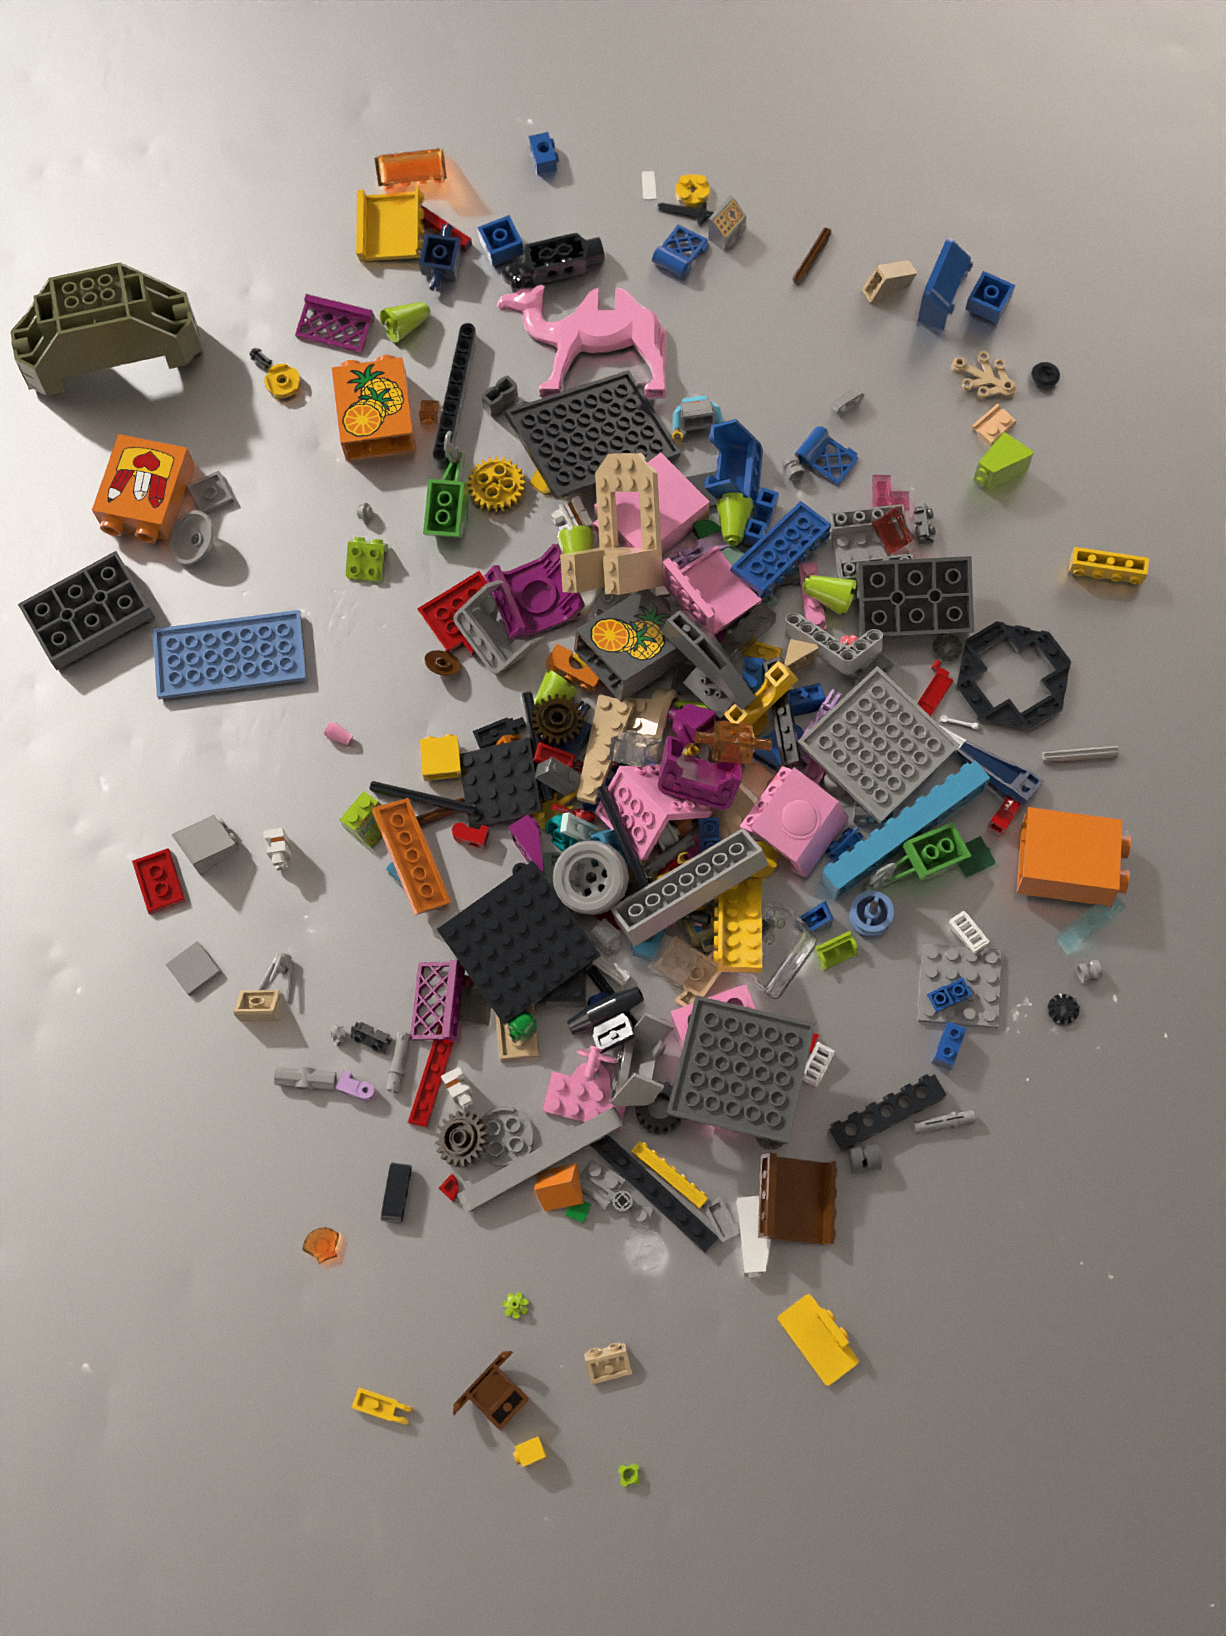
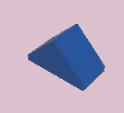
[797,901,834,936]

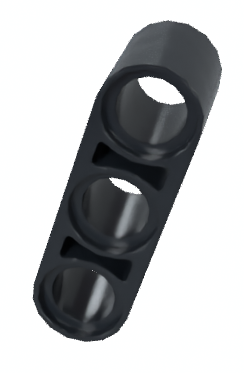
[381,1162,412,1224]

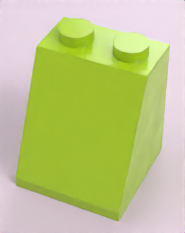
[973,432,1034,490]

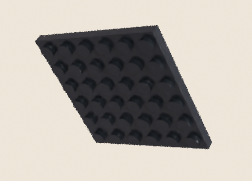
[437,861,602,1026]

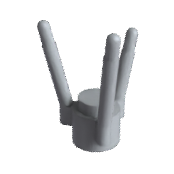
[258,952,294,1003]

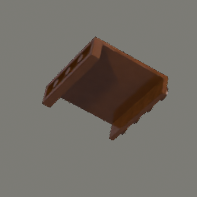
[758,1153,838,1245]

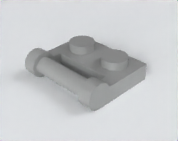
[579,1157,626,1210]

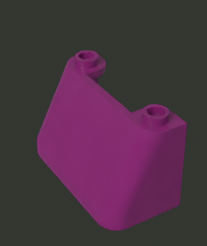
[658,735,742,810]

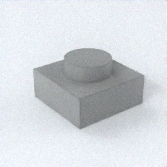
[629,1204,653,1229]

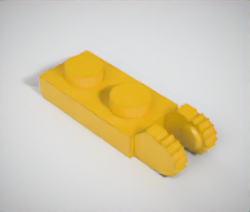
[351,1387,414,1425]

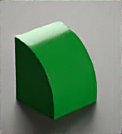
[693,519,721,540]

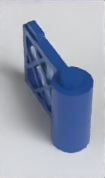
[652,224,709,277]
[794,426,859,486]

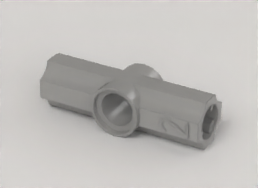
[274,1067,337,1090]

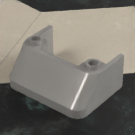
[454,580,545,673]
[609,1013,674,1106]

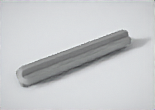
[1042,746,1119,763]

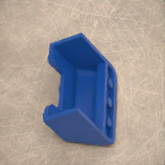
[704,419,763,506]

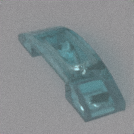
[1054,896,1126,954]

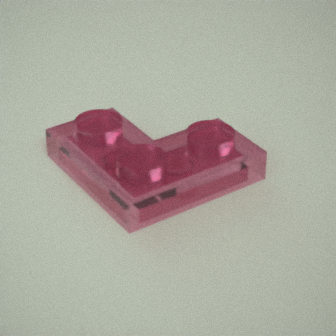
[872,475,910,511]

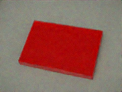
[132,848,186,914]

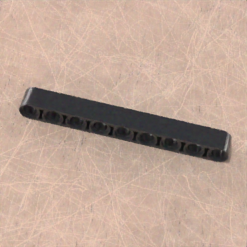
[433,323,477,470]

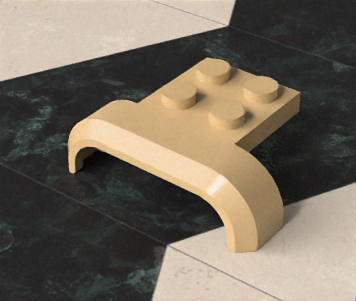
[617,688,680,761]
[710,782,759,841]
[653,936,721,1007]

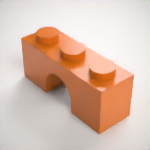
[545,644,602,694]

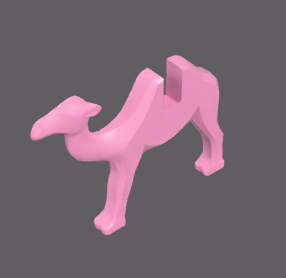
[497,285,667,398]

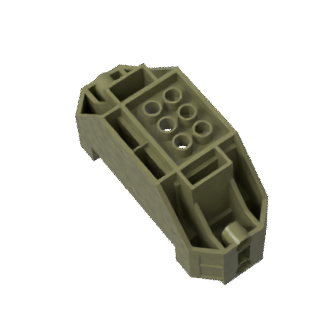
[10,262,203,396]

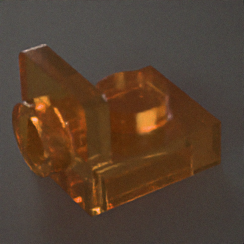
[419,400,440,424]

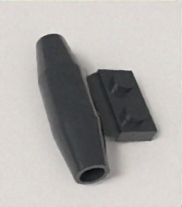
[567,986,644,1054]

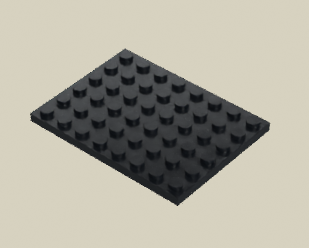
[504,370,681,500]

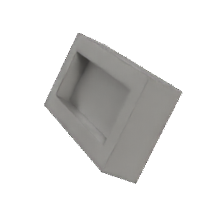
[703,1197,740,1244]

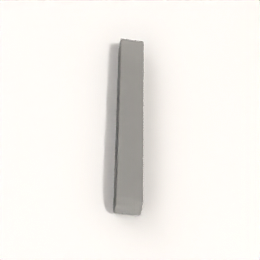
[457,1107,625,1213]

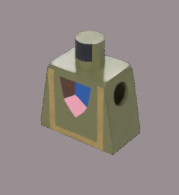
[678,903,718,952]

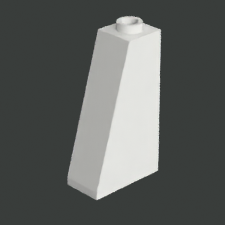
[736,1196,771,1278]

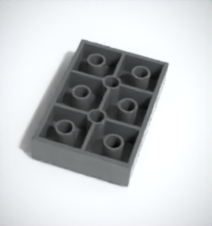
[18,551,155,671]
[856,556,974,637]

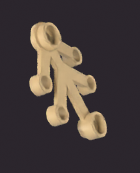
[951,351,1016,399]

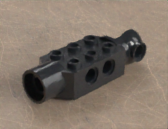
[501,232,605,288]

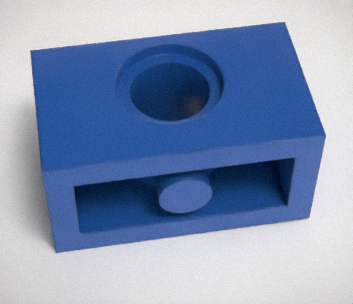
[528,132,559,175]
[932,1021,967,1070]

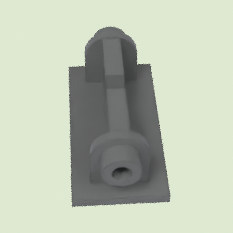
[914,502,936,543]

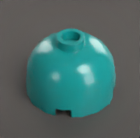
[545,814,581,852]

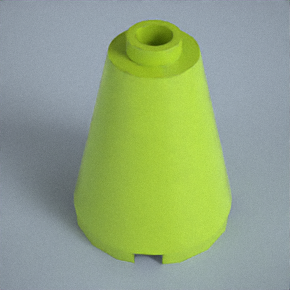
[380,301,430,343]
[717,492,753,546]
[557,526,594,554]
[802,575,856,616]
[534,669,579,709]

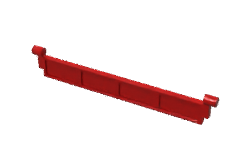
[917,660,954,717]

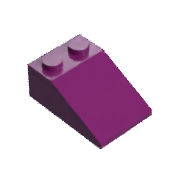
[508,814,545,876]

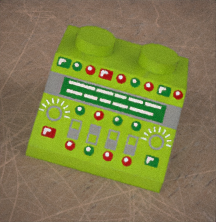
[339,791,382,848]

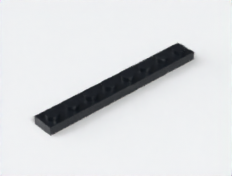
[589,1135,719,1253]

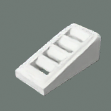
[949,911,990,954]
[802,1042,835,1089]

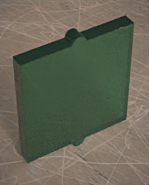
[957,836,996,878]

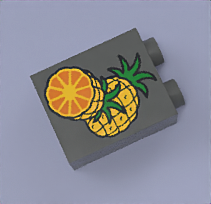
[574,589,689,702]

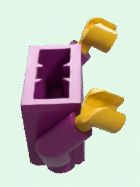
[668,704,725,757]

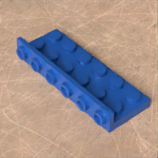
[730,501,832,599]

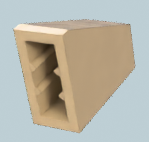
[861,260,917,303]

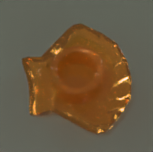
[302,1227,340,1264]

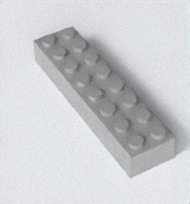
[610,828,768,947]

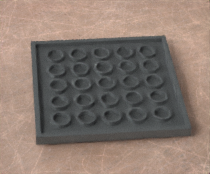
[667,995,815,1144]

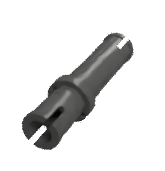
[642,834,695,877]

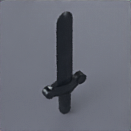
[657,202,714,225]

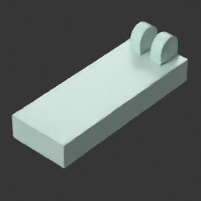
[560,813,603,842]

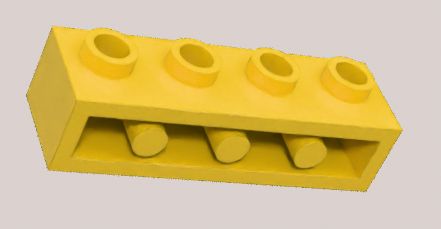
[1069,547,1149,585]

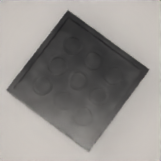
[460,737,543,828]

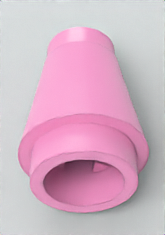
[324,722,353,745]

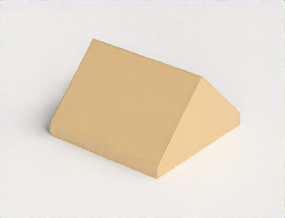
[784,639,819,674]
[234,990,280,1021]

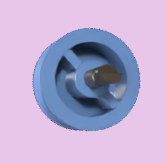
[849,890,894,937]

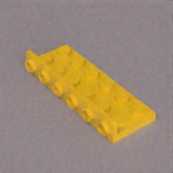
[714,878,762,973]

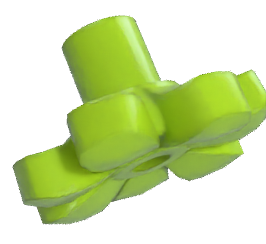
[502,1292,529,1319]

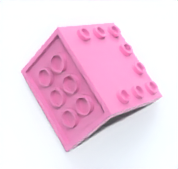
[663,545,762,635]
[595,764,713,861]

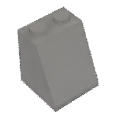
[172,815,239,876]

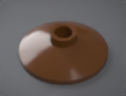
[424,650,461,676]

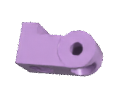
[336,1070,376,1102]

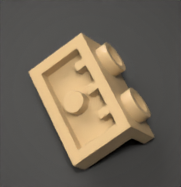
[584,1343,632,1385]

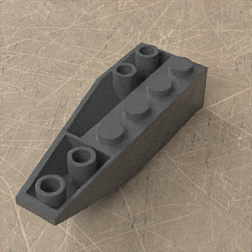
[662,610,756,710]

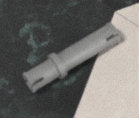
[386,1032,410,1093]
[913,1110,976,1134]

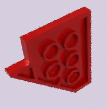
[417,571,487,656]

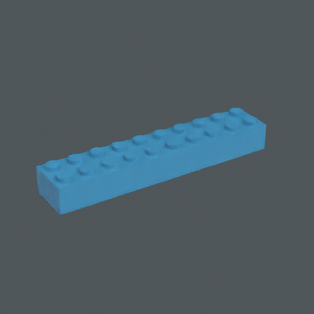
[820,760,990,901]

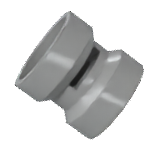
[782,455,805,481]
[1077,959,1103,983]
[612,1190,633,1214]

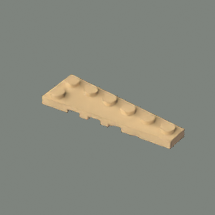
[577,694,635,805]

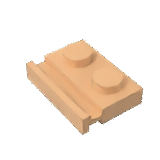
[972,404,1016,446]

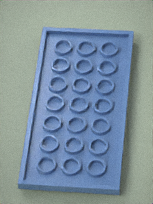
[153,610,307,699]

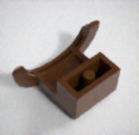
[453,1351,530,1431]

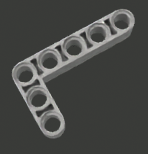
[785,613,883,674]

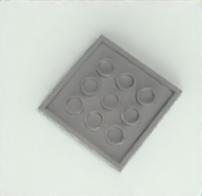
[918,943,1001,1028]

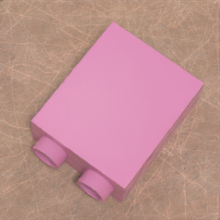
[592,453,709,556]

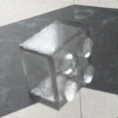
[609,730,662,767]

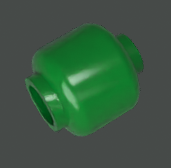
[508,1012,537,1041]

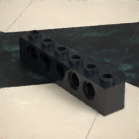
[827,1074,947,1154]

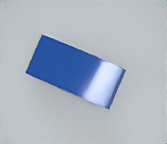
[699,817,720,852]
[927,977,973,1012]

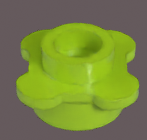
[618,1463,641,1487]

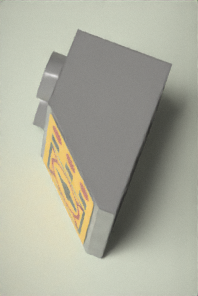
[708,195,747,250]

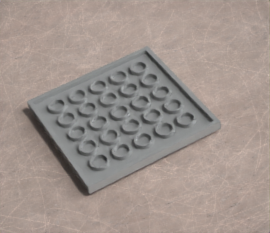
[797,666,960,823]

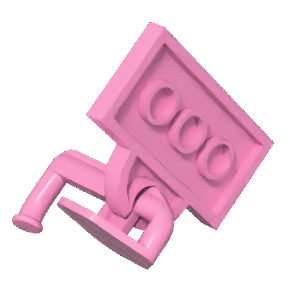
[542,1046,627,1132]

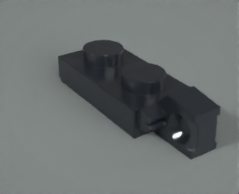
[473,717,526,749]

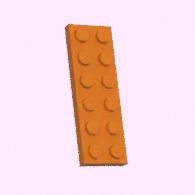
[372,798,451,916]

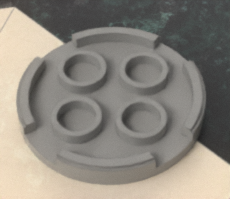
[479,1106,535,1168]

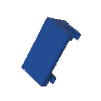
[789,683,826,716]

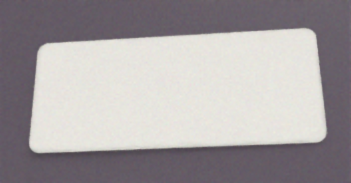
[641,171,657,200]

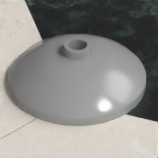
[170,510,214,564]

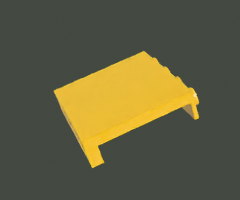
[356,186,424,262]

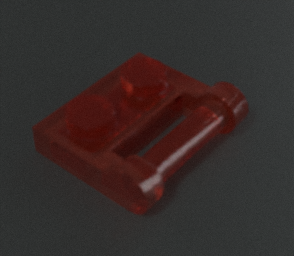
[871,506,915,555]

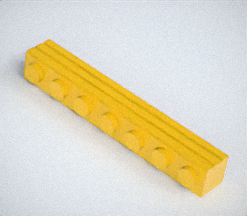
[631,1141,708,1210]

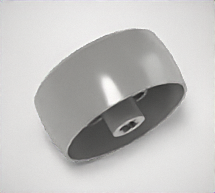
[553,840,629,915]

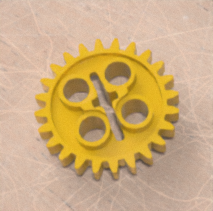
[467,456,526,512]

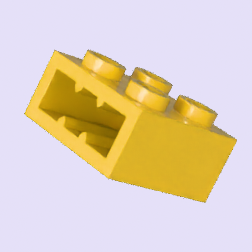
[420,734,461,781]

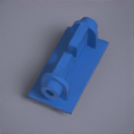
[825,827,864,862]

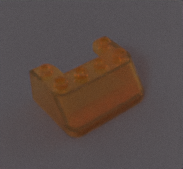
[374,148,448,189]

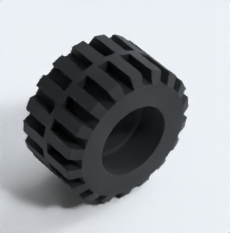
[635,1081,683,1135]

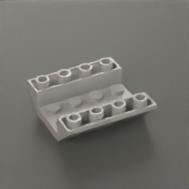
[830,504,913,579]

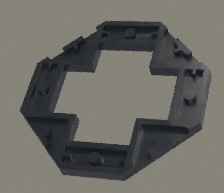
[956,621,1071,731]

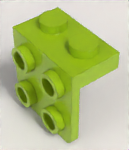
[346,537,388,581]

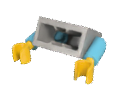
[672,393,724,443]

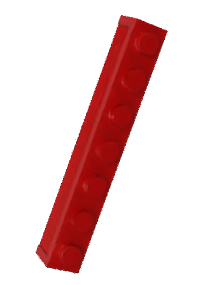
[421,205,472,252]

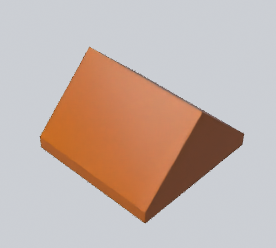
[534,1163,584,1212]

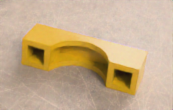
[724,661,798,732]

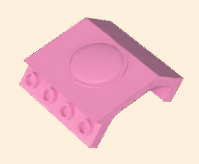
[739,766,849,878]

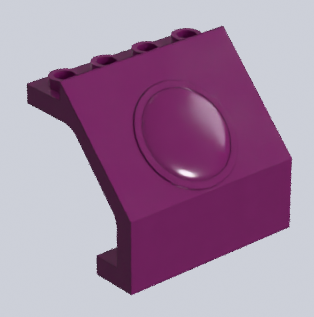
[484,544,585,638]

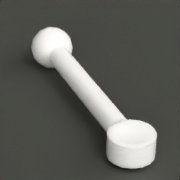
[940,715,979,730]

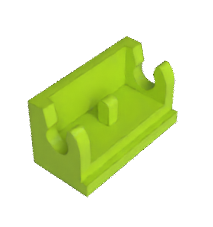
[814,931,859,971]

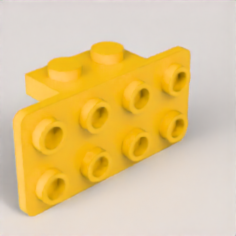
[778,1294,859,1386]

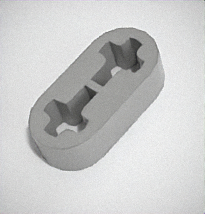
[832,387,865,414]

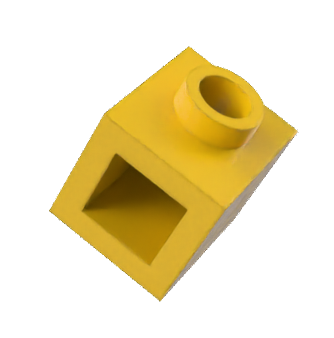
[513,1436,547,1467]

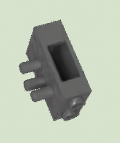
[683,666,735,718]

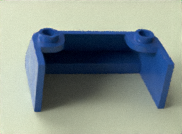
[917,238,974,330]

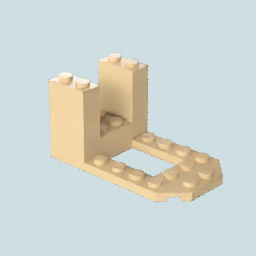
[560,453,663,595]

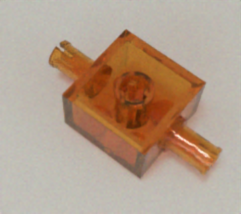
[694,721,772,764]

